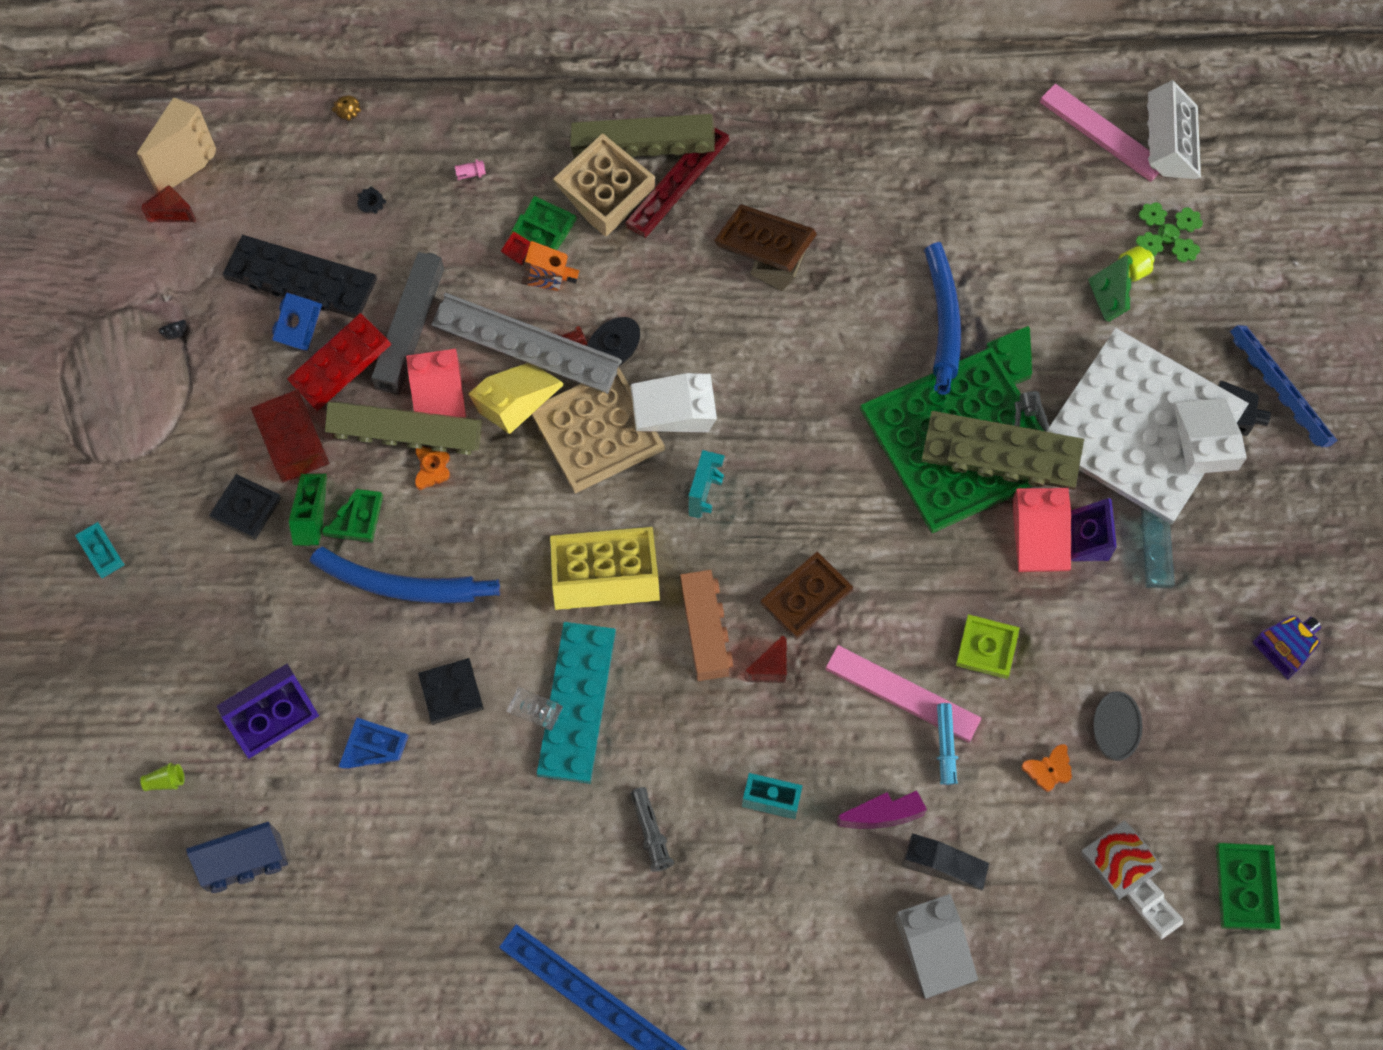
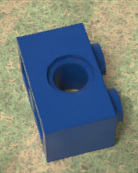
[272,293,322,351]

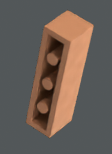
[680,570,733,681]

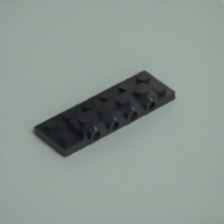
[223,234,377,318]

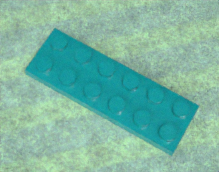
[537,622,616,784]

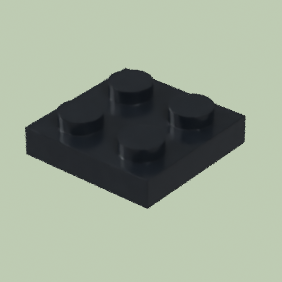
[209,474,282,540]
[418,658,484,725]

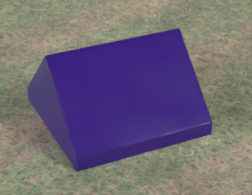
[1071,498,1117,561]

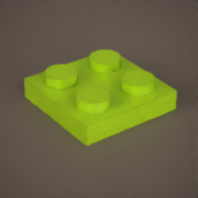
[956,614,1020,679]

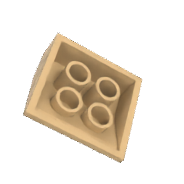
[137,97,216,196]
[553,133,655,237]

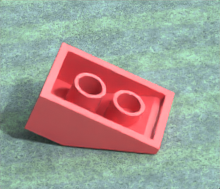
[406,349,467,418]
[1012,488,1071,572]

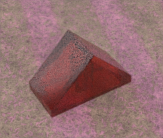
[141,185,196,222]
[744,635,787,683]

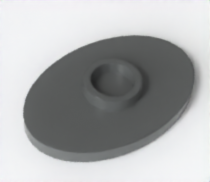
[1093,691,1143,761]

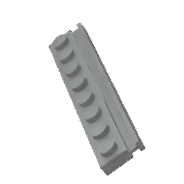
[431,293,622,394]

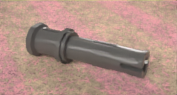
[630,787,674,872]

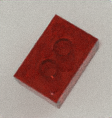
[251,389,330,483]

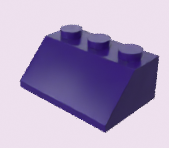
[217,663,319,759]

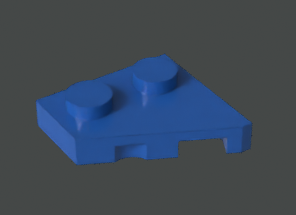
[338,718,409,769]

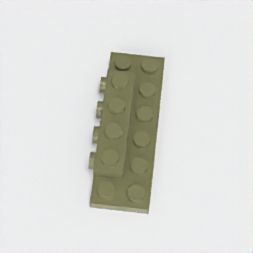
[922,411,1084,490]

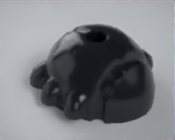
[357,186,386,214]
[158,320,187,340]

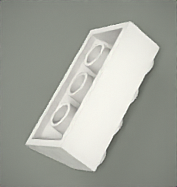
[1147,80,1201,179]

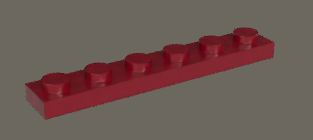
[625,128,730,238]

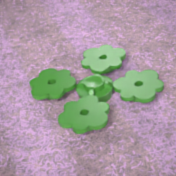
[1136,202,1203,263]

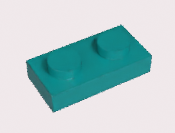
[75,522,125,578]

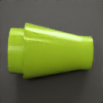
[140,763,185,792]

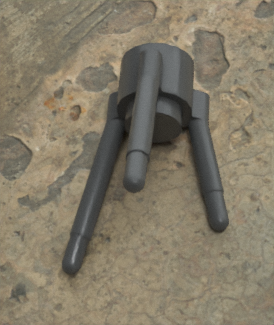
[1014,391,1049,432]

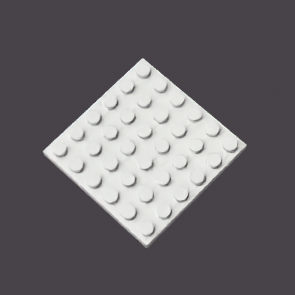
[1046,328,1249,525]

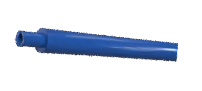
[924,242,961,395]
[310,547,500,603]

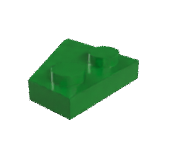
[322,489,383,543]

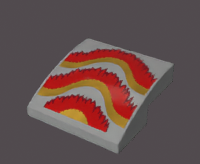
[1081,820,1162,900]

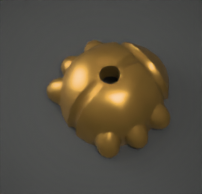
[332,95,361,121]

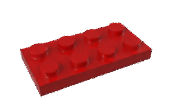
[287,313,392,411]

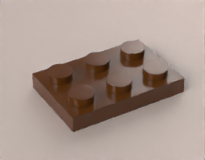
[760,551,853,640]

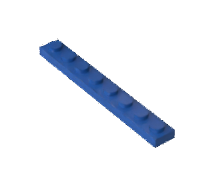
[499,924,687,1050]

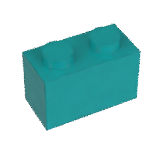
[742,773,803,820]

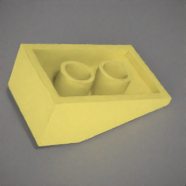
[469,363,563,434]

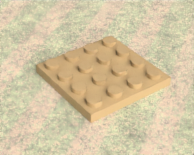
[531,367,665,494]

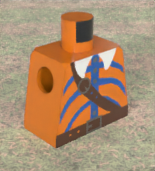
[521,241,580,291]

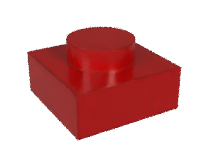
[500,231,530,266]

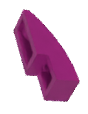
[836,790,927,829]

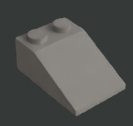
[894,894,978,999]

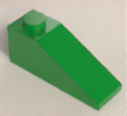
[289,474,327,546]

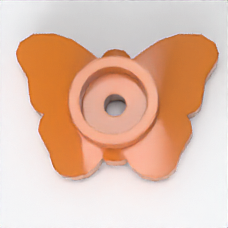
[415,445,450,490]
[1021,744,1072,792]

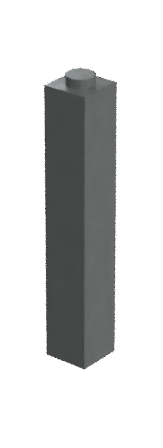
[371,252,444,395]

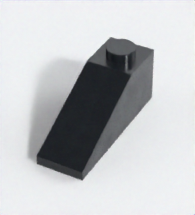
[902,833,989,891]

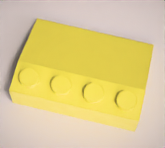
[550,527,660,610]

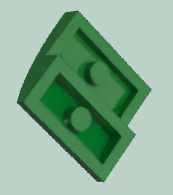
[510,196,577,250]

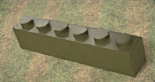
[571,114,715,159]
[325,401,482,455]

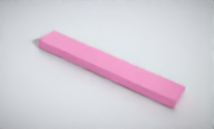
[1040,83,1159,182]
[825,645,982,743]

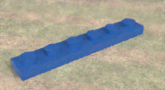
[1230,325,1338,448]

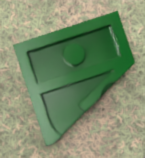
[1088,254,1133,322]
[985,326,1032,385]

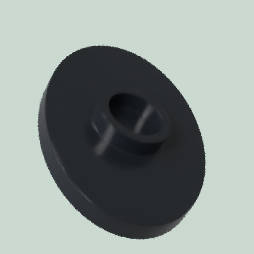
[587,317,640,366]

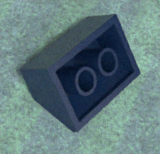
[186,821,288,893]

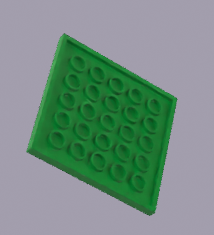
[860,347,1044,534]

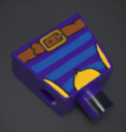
[1252,615,1321,680]

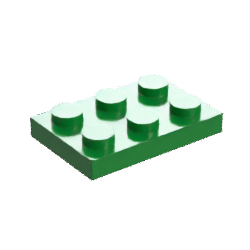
[1215,843,1281,931]

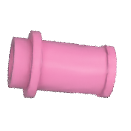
[455,159,486,181]

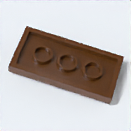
[714,204,817,272]

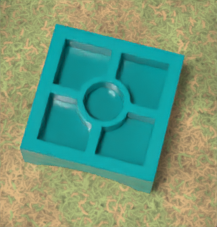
[689,450,725,519]

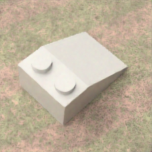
[631,373,717,432]
[1174,398,1247,474]

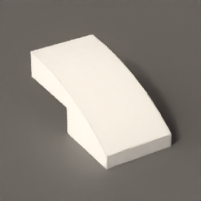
[1126,878,1183,940]

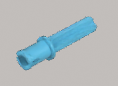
[936,703,958,785]

